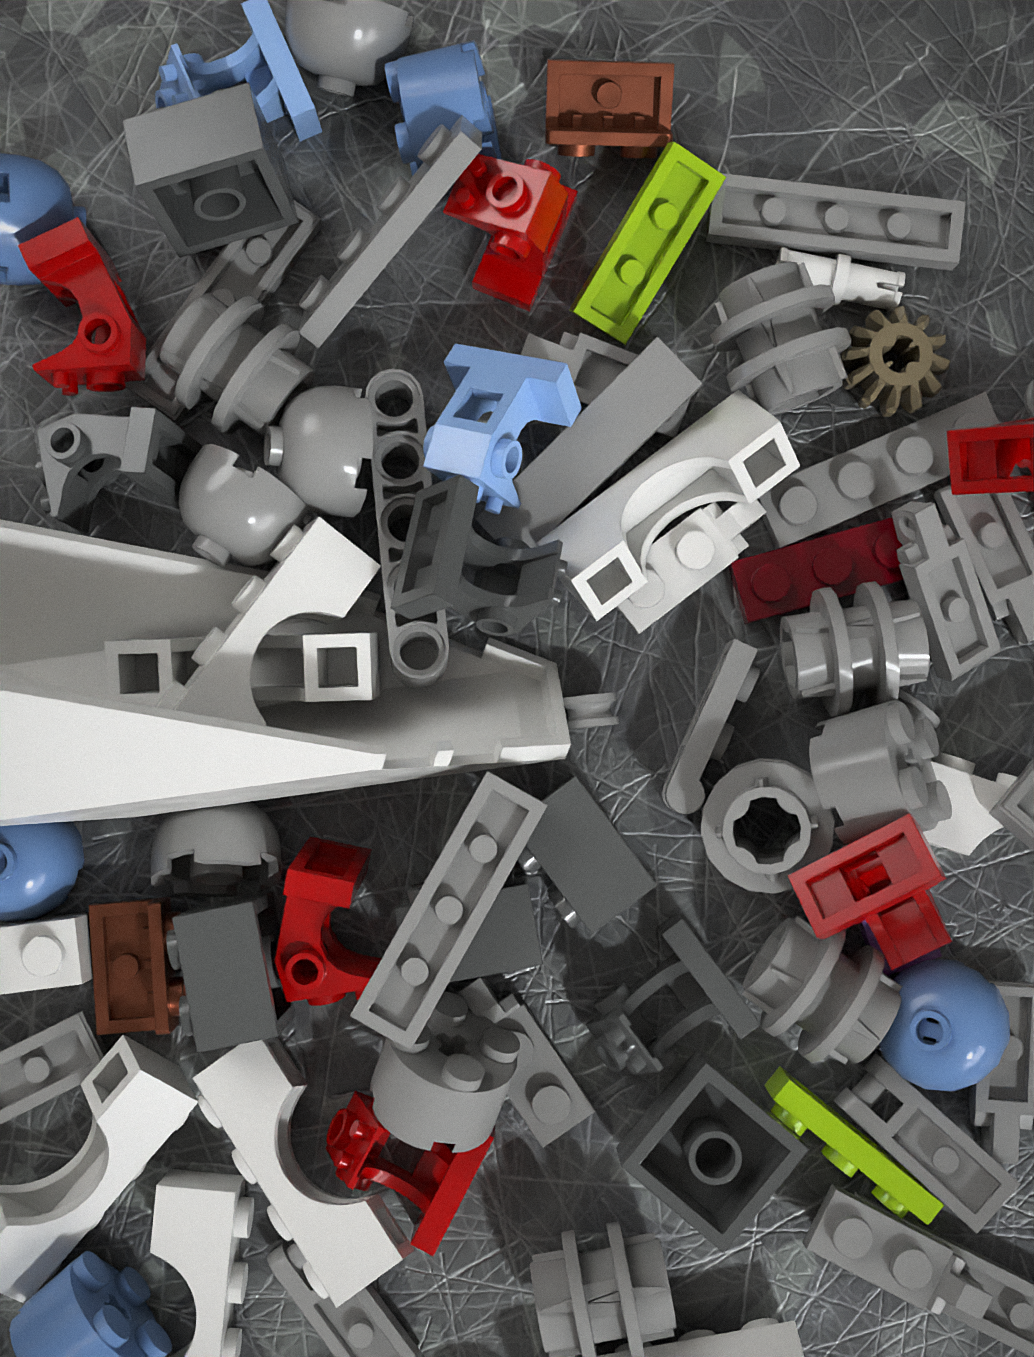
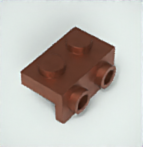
[545,59,675,158]
[88,897,186,1035]

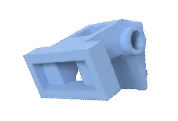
[155,0,322,142]
[423,344,582,514]

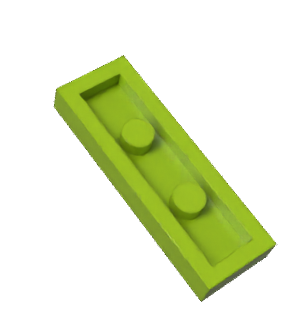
[569,142,726,345]
[764,1066,944,1225]

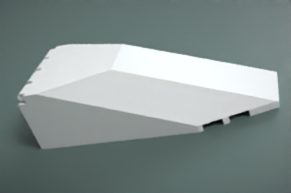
[0,519,571,826]

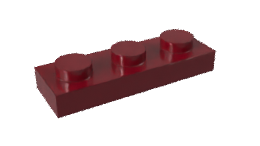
[728,517,904,625]

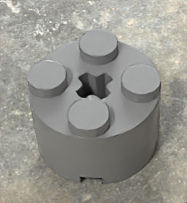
[809,700,952,845]
[369,992,520,1153]

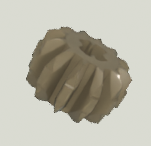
[840,306,950,417]

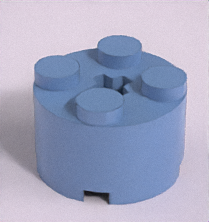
[385,40,501,183]
[9,1251,172,1357]

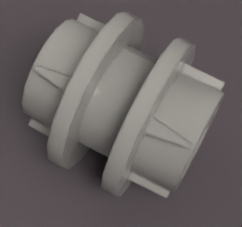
[710,261,851,415]
[160,293,315,437]
[780,581,930,716]
[701,758,835,894]
[742,916,902,1064]
[530,1221,677,1357]

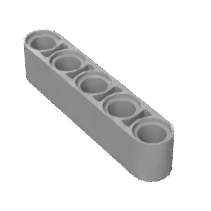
[365,369,449,688]

